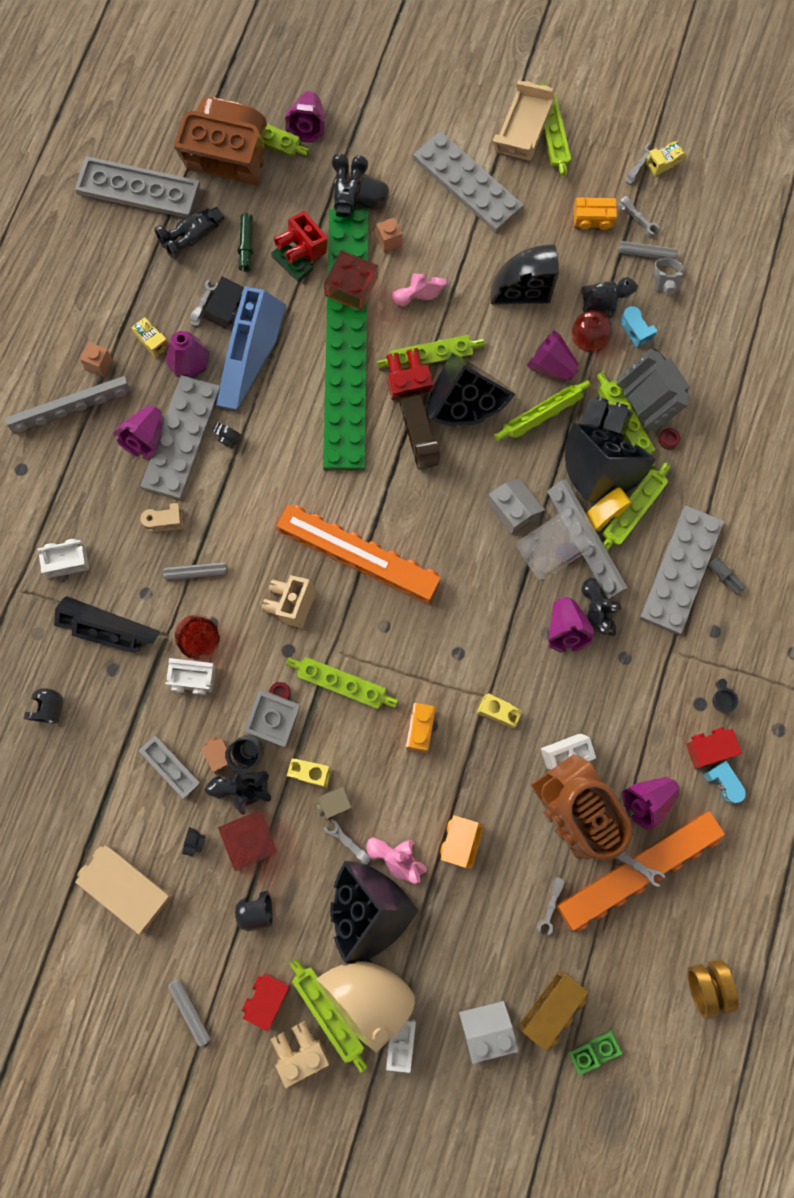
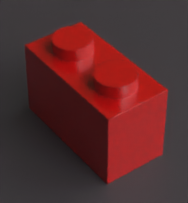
[686,727,742,769]
[242,973,290,1031]

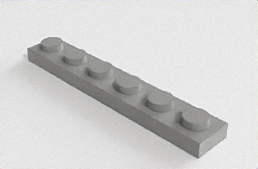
[5,376,131,433]
[547,479,628,599]

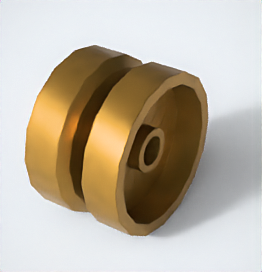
[687,959,739,1019]

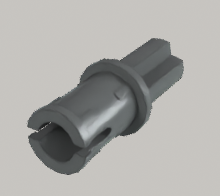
[708,557,746,595]

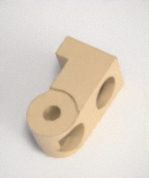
[140,503,183,532]

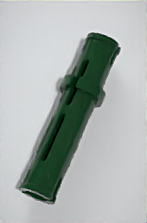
[237,213,254,272]

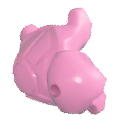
[392,273,449,307]
[366,838,427,885]

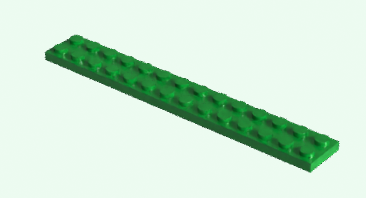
[323,209,368,471]

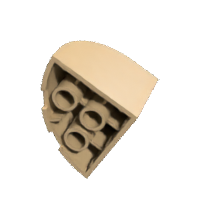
[316,962,415,1052]

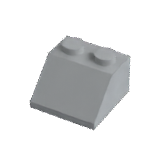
[486,478,545,535]
[459,1001,518,1064]

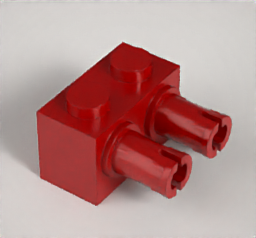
[273,210,328,263]
[386,348,433,400]

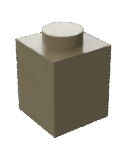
[316,787,352,820]

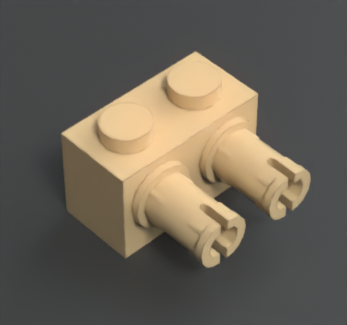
[261,575,317,628]
[270,1021,330,1088]

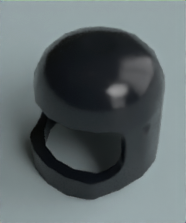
[357,174,389,210]
[24,688,63,724]
[225,735,264,772]
[235,891,273,932]

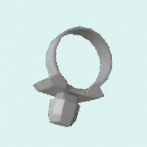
[653,258,684,295]

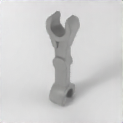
[625,143,658,184]
[618,196,660,238]
[190,280,218,326]
[324,819,371,865]
[615,852,665,887]
[537,877,564,936]

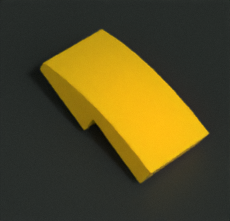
[586,487,632,531]

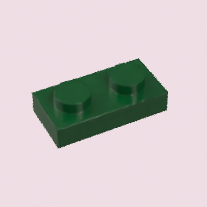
[271,244,313,283]

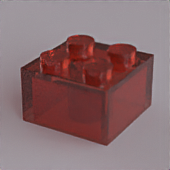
[324,250,378,311]
[218,809,279,871]

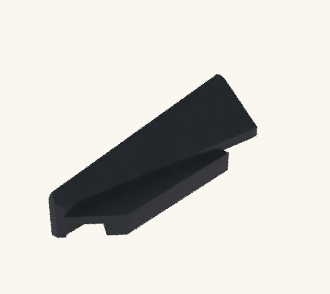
[54,596,159,653]

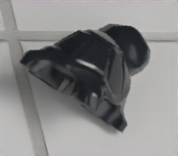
[581,277,638,318]
[581,577,621,636]
[205,770,271,815]

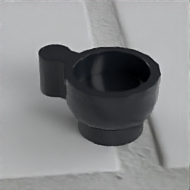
[212,422,243,448]
[712,679,738,713]
[182,827,206,857]

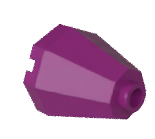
[285,91,325,143]
[526,330,579,382]
[165,331,210,378]
[113,406,164,459]
[548,597,594,652]
[622,777,680,830]

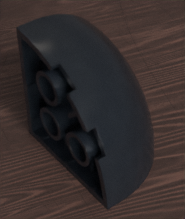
[490,244,559,304]
[428,352,515,426]
[565,423,656,502]
[330,861,419,964]

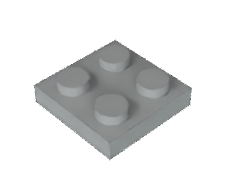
[244,689,301,747]

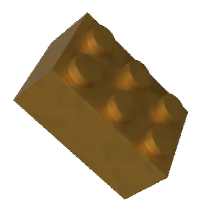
[517,971,588,1051]

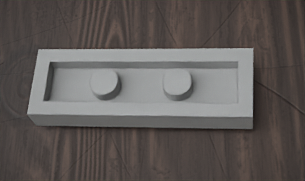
[138,736,201,800]

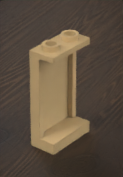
[493,81,555,161]
[75,845,172,934]

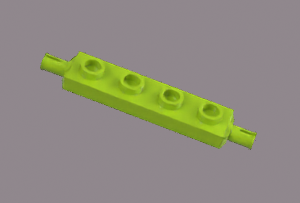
[540,83,571,177]
[263,124,310,158]
[377,335,485,370]
[596,372,656,469]
[494,380,591,442]
[602,463,671,551]
[286,656,398,709]
[289,958,368,1073]

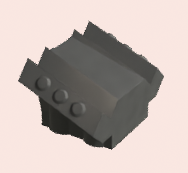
[616,349,690,432]

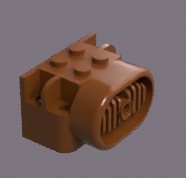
[174,97,267,186]
[530,754,633,860]

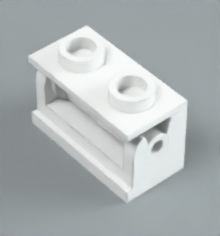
[38,539,89,579]
[165,658,216,695]
[540,733,596,769]
[386,1019,416,1073]

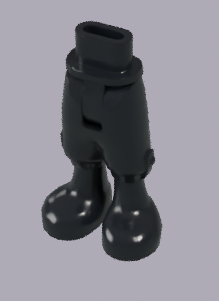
[332,154,368,218]
[154,207,225,259]

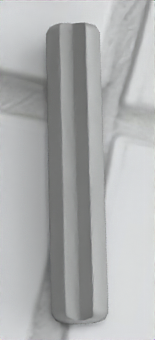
[618,241,677,259]
[163,562,227,580]
[168,979,210,1047]

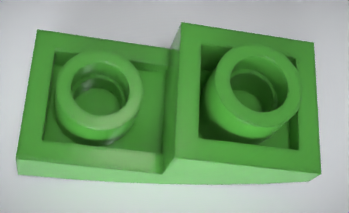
[568,1030,623,1075]

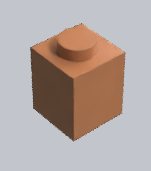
[376,217,403,253]
[80,342,113,377]
[201,737,236,774]

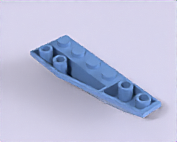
[217,286,286,411]

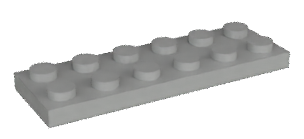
[413,131,523,233]
[74,156,200,218]
[140,375,220,500]
[639,505,724,635]

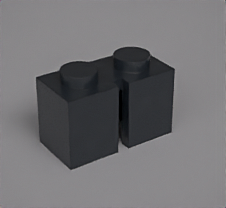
[203,276,244,329]
[581,397,633,437]

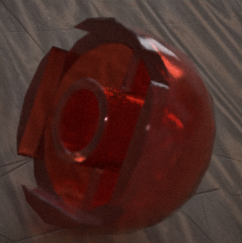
[571,310,612,352]
[174,614,220,660]

